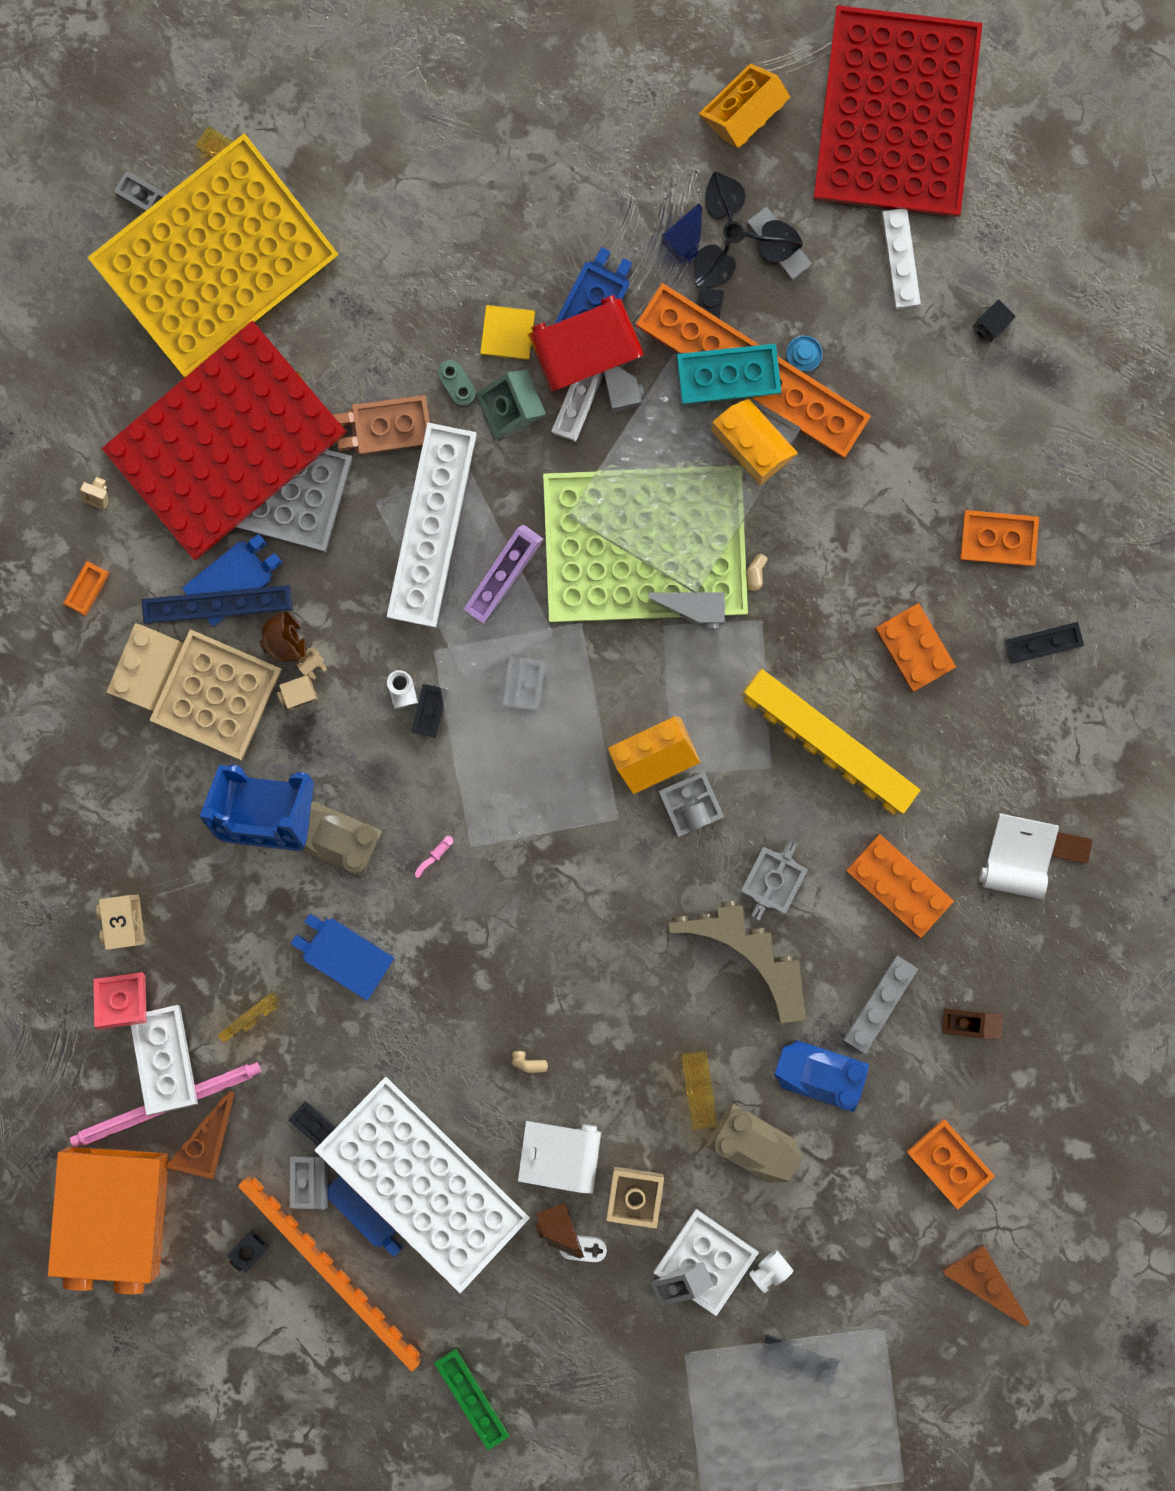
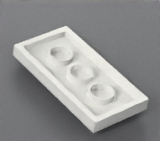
[131,1005,198,1116]

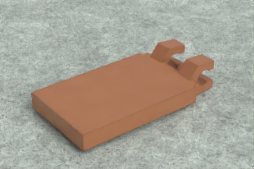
[333,395,430,455]

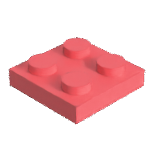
[93,972,147,1030]

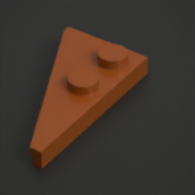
[166,1090,236,1179]
[942,1245,1030,1326]

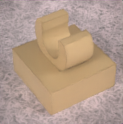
[80,477,109,511]
[294,646,327,680]

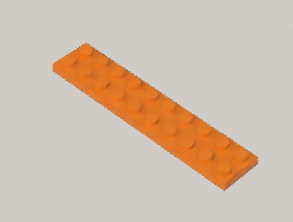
[635,283,871,459]

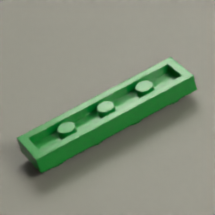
[434,1348,509,1451]

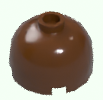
[260,611,307,663]

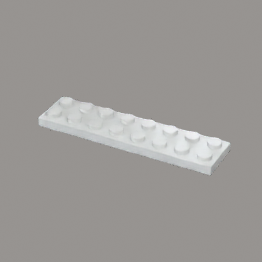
[387,423,477,628]

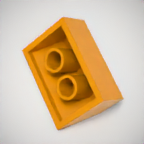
[699,63,791,148]
[711,399,798,485]
[608,716,701,794]

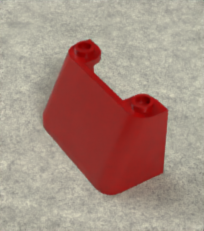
[528,295,644,391]

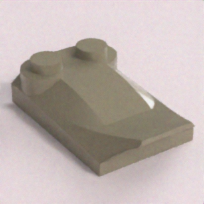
[302,801,383,877]
[706,1102,803,1183]

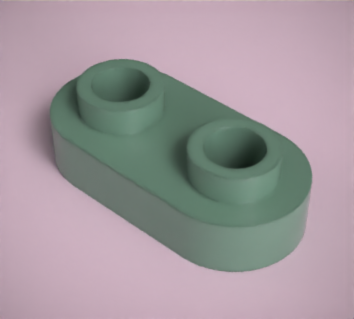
[438,360,476,407]

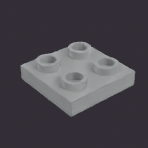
[658,772,724,837]

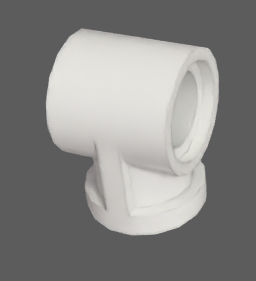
[387,670,418,709]
[749,1250,793,1293]

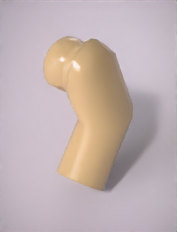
[746,554,768,591]
[511,1051,548,1073]

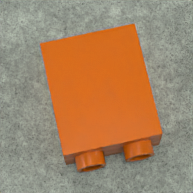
[48,1146,169,1294]

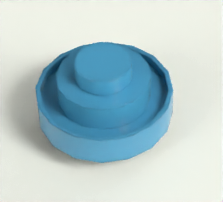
[786,336,822,373]

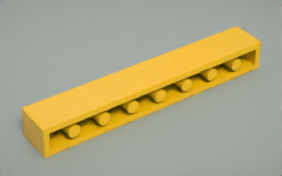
[740,669,921,815]

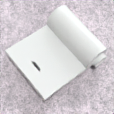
[979,813,1059,900]
[518,1121,601,1193]

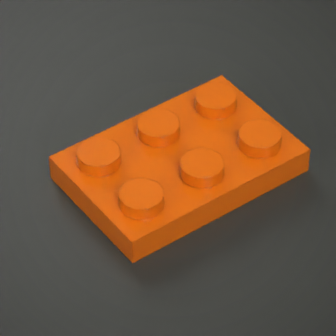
[960,510,1039,567]
[875,603,956,692]
[906,1118,995,1210]

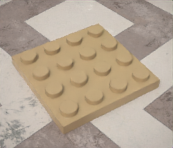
[150,629,283,760]

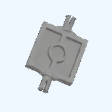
[740,840,808,920]

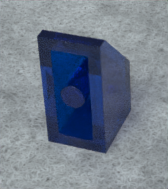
[661,204,702,264]

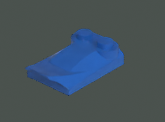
[774,1040,869,1112]

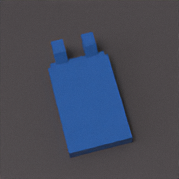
[554,247,632,324]
[182,534,283,627]
[290,913,395,1001]
[328,1176,403,1257]

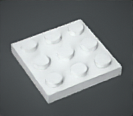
[653,1209,759,1316]

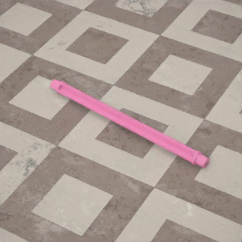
[70,1062,262,1147]

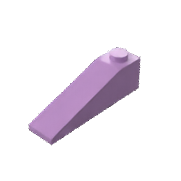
[464,525,544,624]

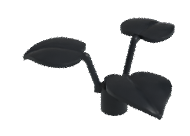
[694,171,803,287]

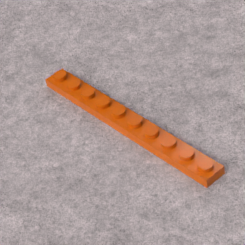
[238,1176,421,1372]

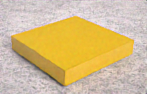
[480,305,535,361]

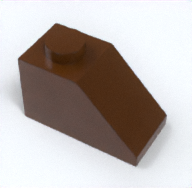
[942,1008,1003,1039]
[535,1203,584,1259]

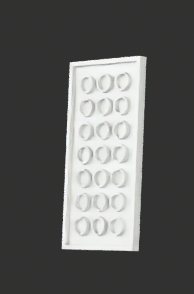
[314,1077,530,1293]

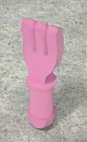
[415,836,453,878]

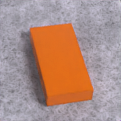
[63,561,110,616]

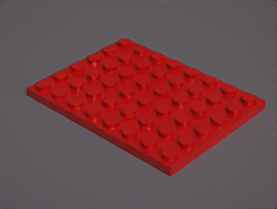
[813,5,983,217]
[102,320,347,561]

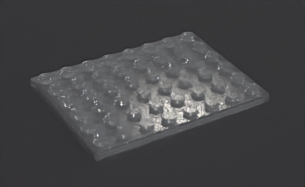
[569,353,801,593]
[434,623,618,847]
[684,1328,904,1491]

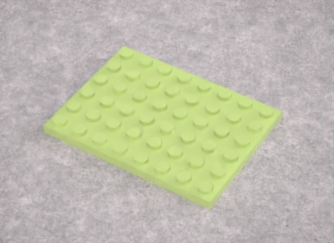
[543,466,748,623]

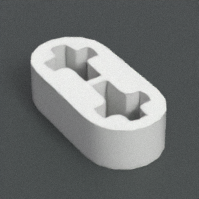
[559,1235,607,1262]

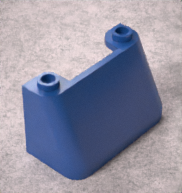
[199,765,314,851]

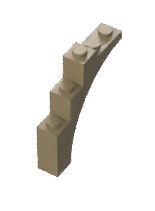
[668,901,806,1023]

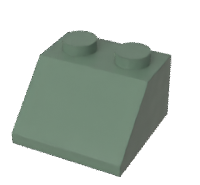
[476,369,546,438]

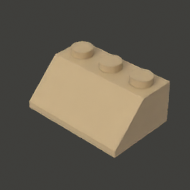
[107,623,184,711]

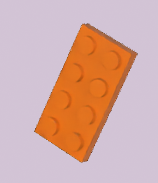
[846,834,954,938]

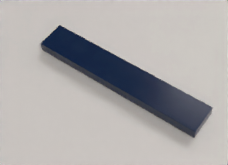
[142,585,293,624]

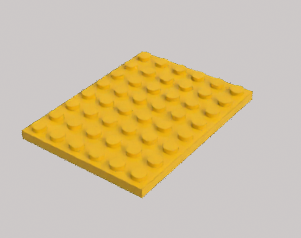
[87,133,339,377]

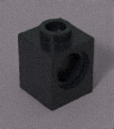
[974,299,1016,343]
[228,1229,270,1273]

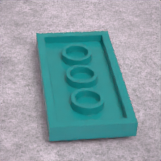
[676,343,782,405]

